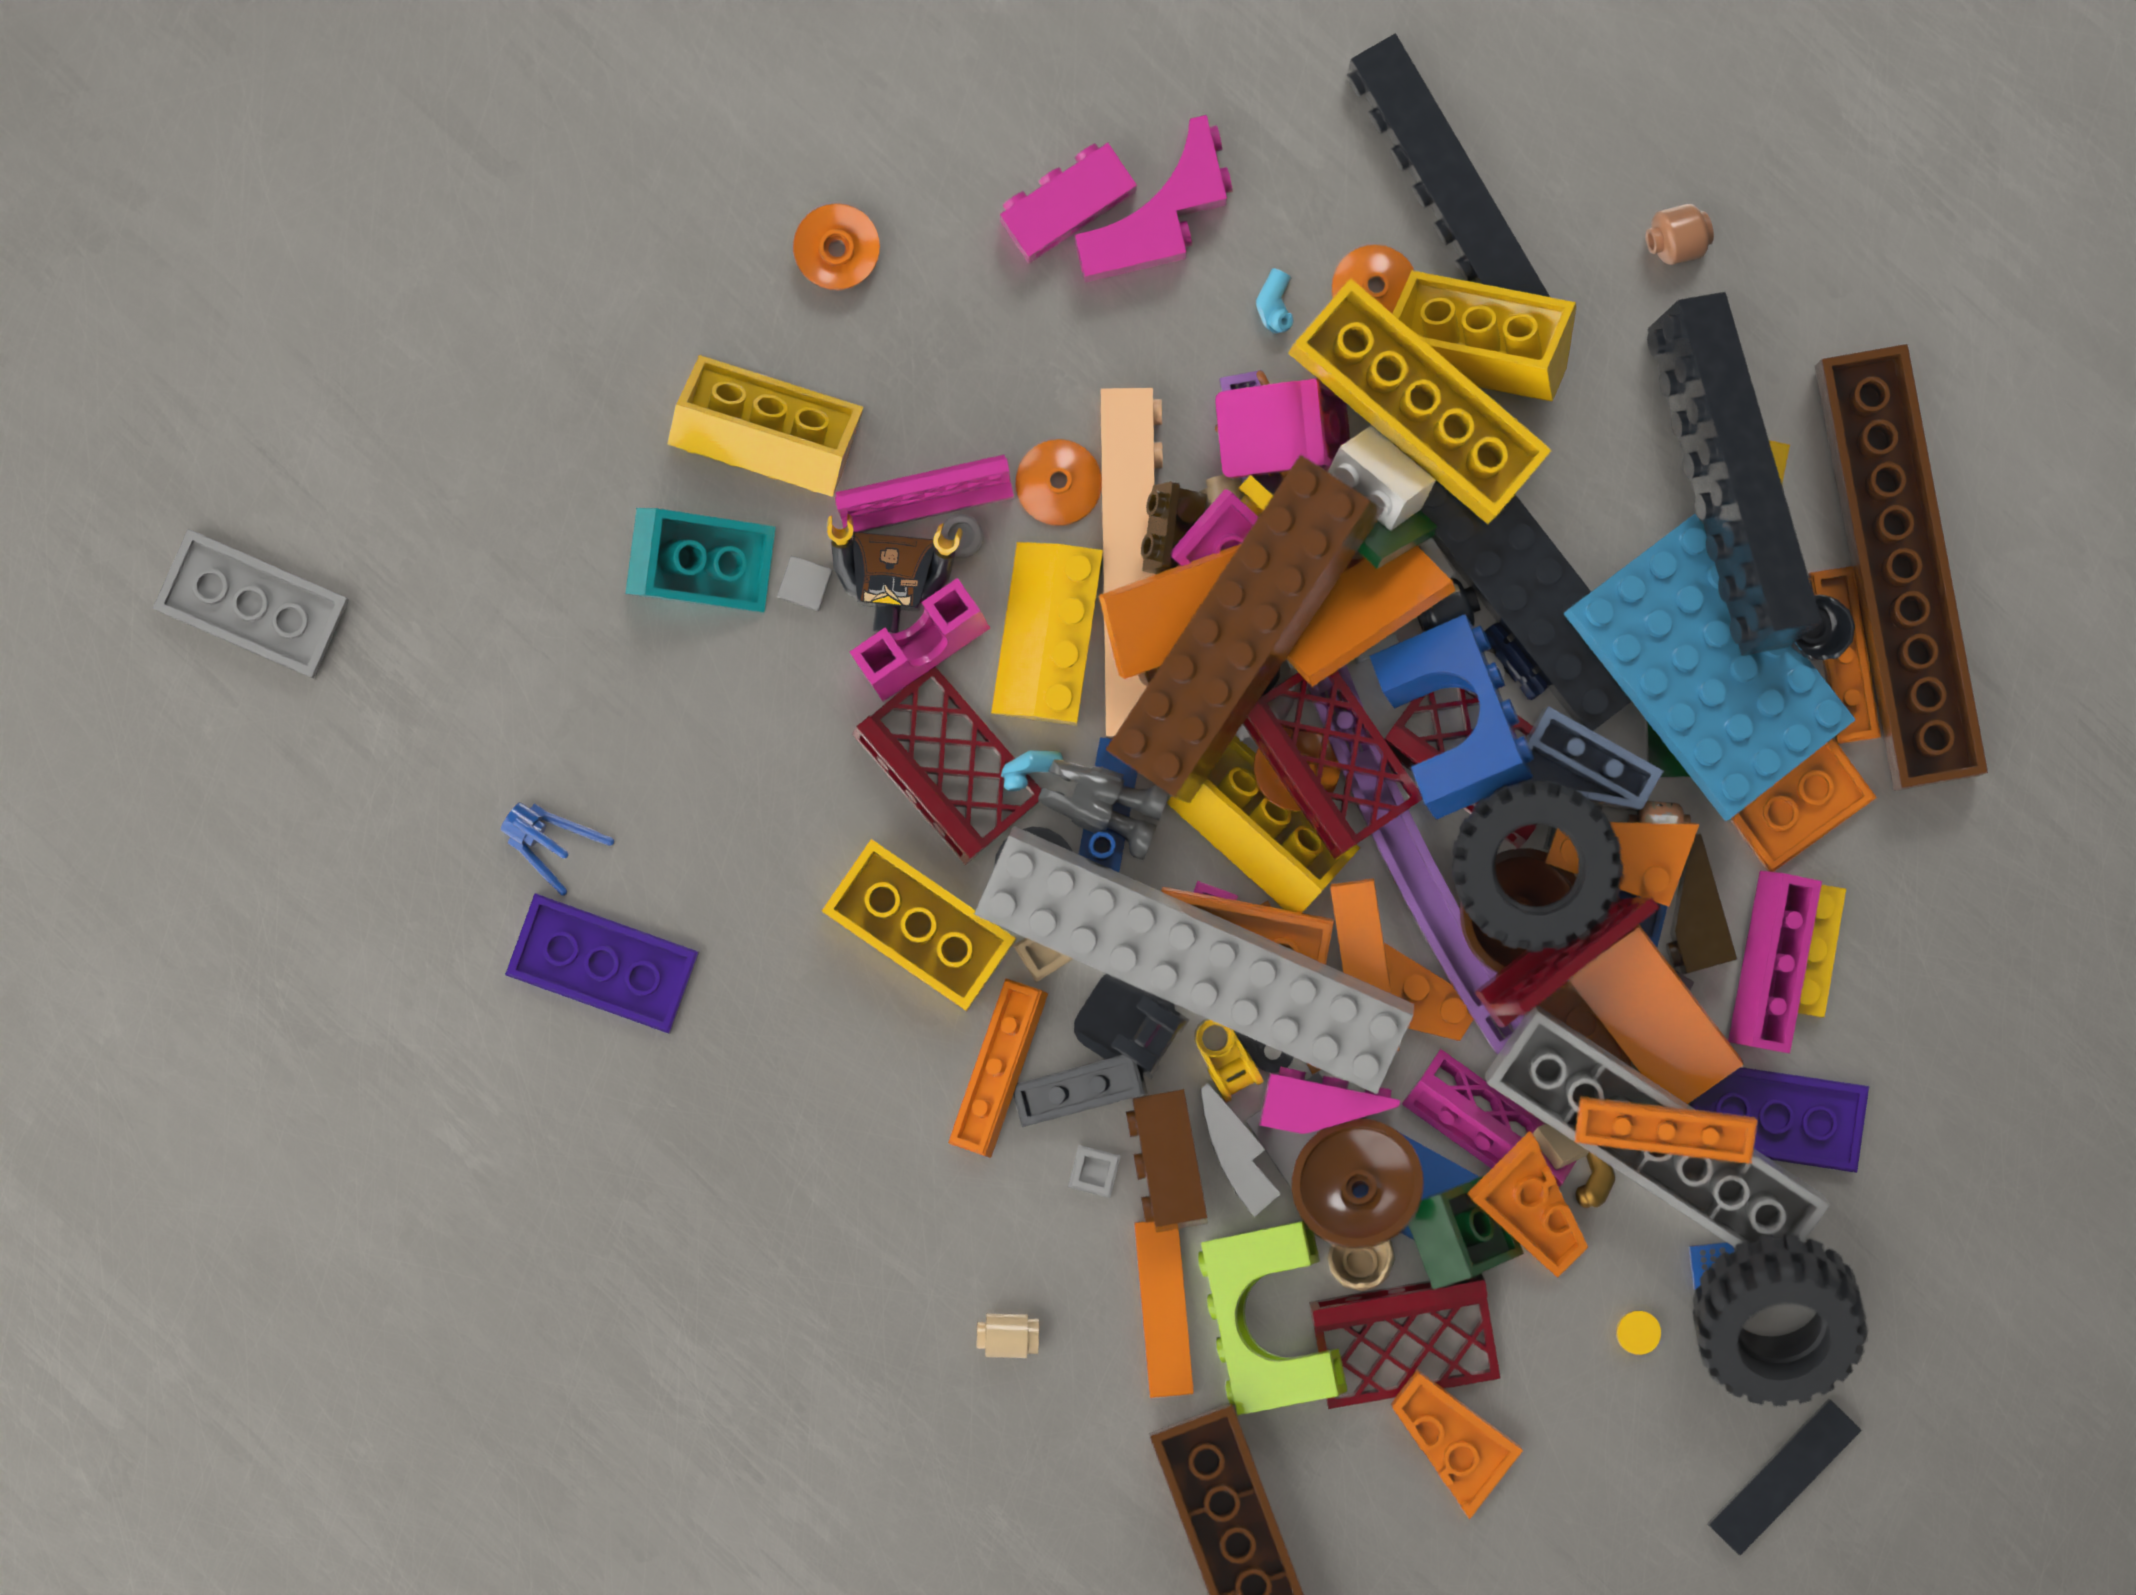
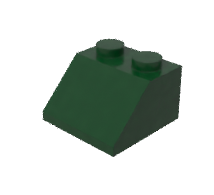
[1408,1174,1524,1290]

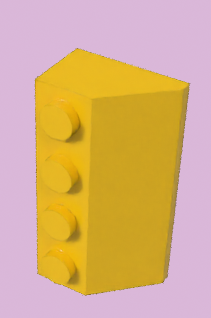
[1392,270,1577,402]
[667,355,864,497]
[991,542,1103,726]
[1166,735,1361,913]

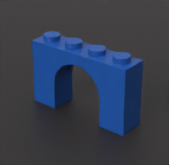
[1369,614,1534,820]

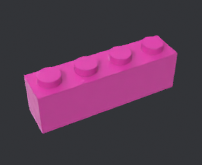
[1728,871,1822,1054]

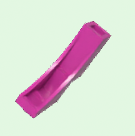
[1075,115,1233,283]

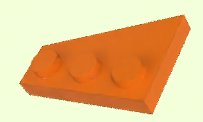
[1544,821,1700,907]
[1384,942,1474,1041]
[1468,1131,1588,1278]
[1391,1369,1523,1519]

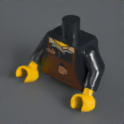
[827,514,963,634]

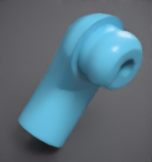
[1256,268,1293,333]
[1001,750,1063,791]

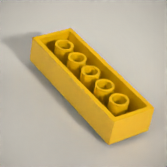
[1288,278,1552,524]

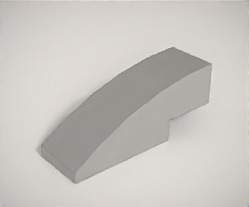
[1200,1083,1281,1217]

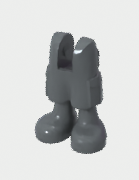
[1038,759,1169,860]

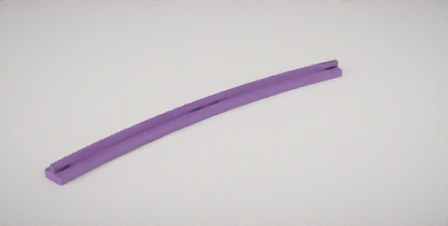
[1219,370,1524,1055]

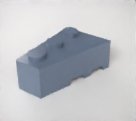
[1526,706,1663,812]

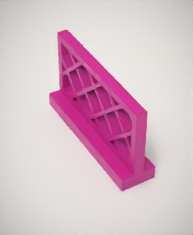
[835,454,1014,532]

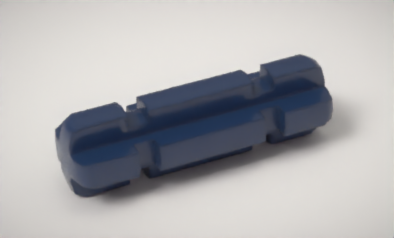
[1484,622,1548,700]

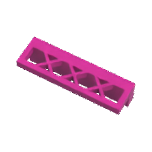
[1402,1049,1577,1188]

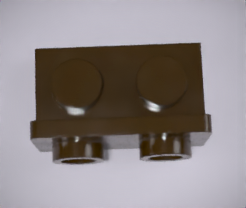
[1141,481,1207,574]

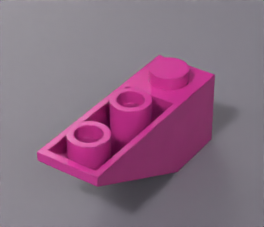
[1259,1067,1400,1134]

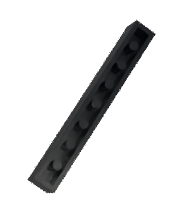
[1346,33,1550,297]

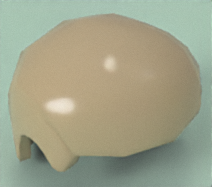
[1328,1240,1395,1291]

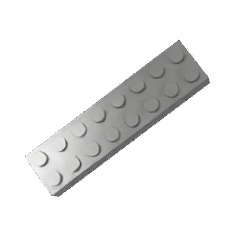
[1484,1005,1830,1247]

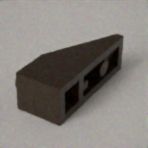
[1666,833,1737,975]

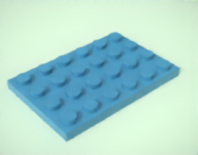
[1564,514,1856,822]

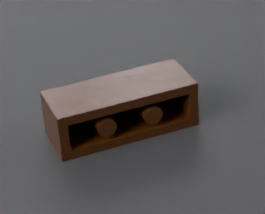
[1126,1089,1208,1233]

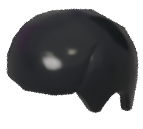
[1791,594,1855,660]

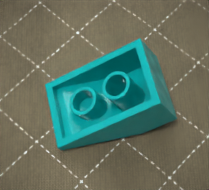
[625,508,776,613]

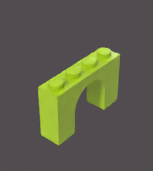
[1198,1221,1348,1416]

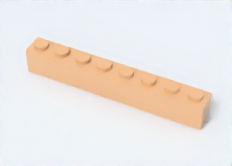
[1100,388,1163,739]

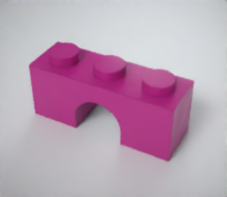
[849,578,990,702]

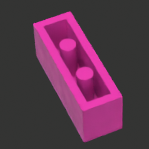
[1000,142,1137,264]

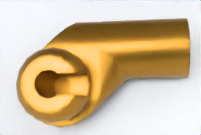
[1575,1152,1615,1208]

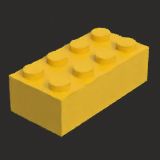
[822,839,1016,1011]

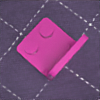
[1215,378,1350,479]

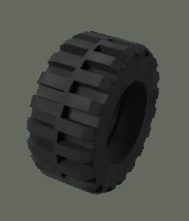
[1452,780,1623,952]
[1692,1234,1868,1406]

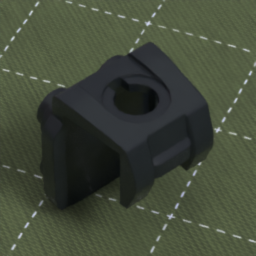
[1074,973,1190,1079]

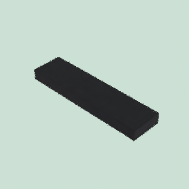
[1707,1399,1862,1556]

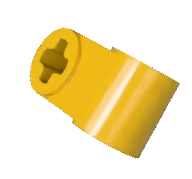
[1194,1019,1264,1103]

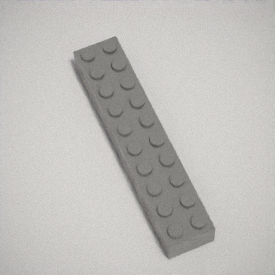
[974,826,1414,1094]

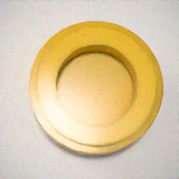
[1616,1310,1661,1355]

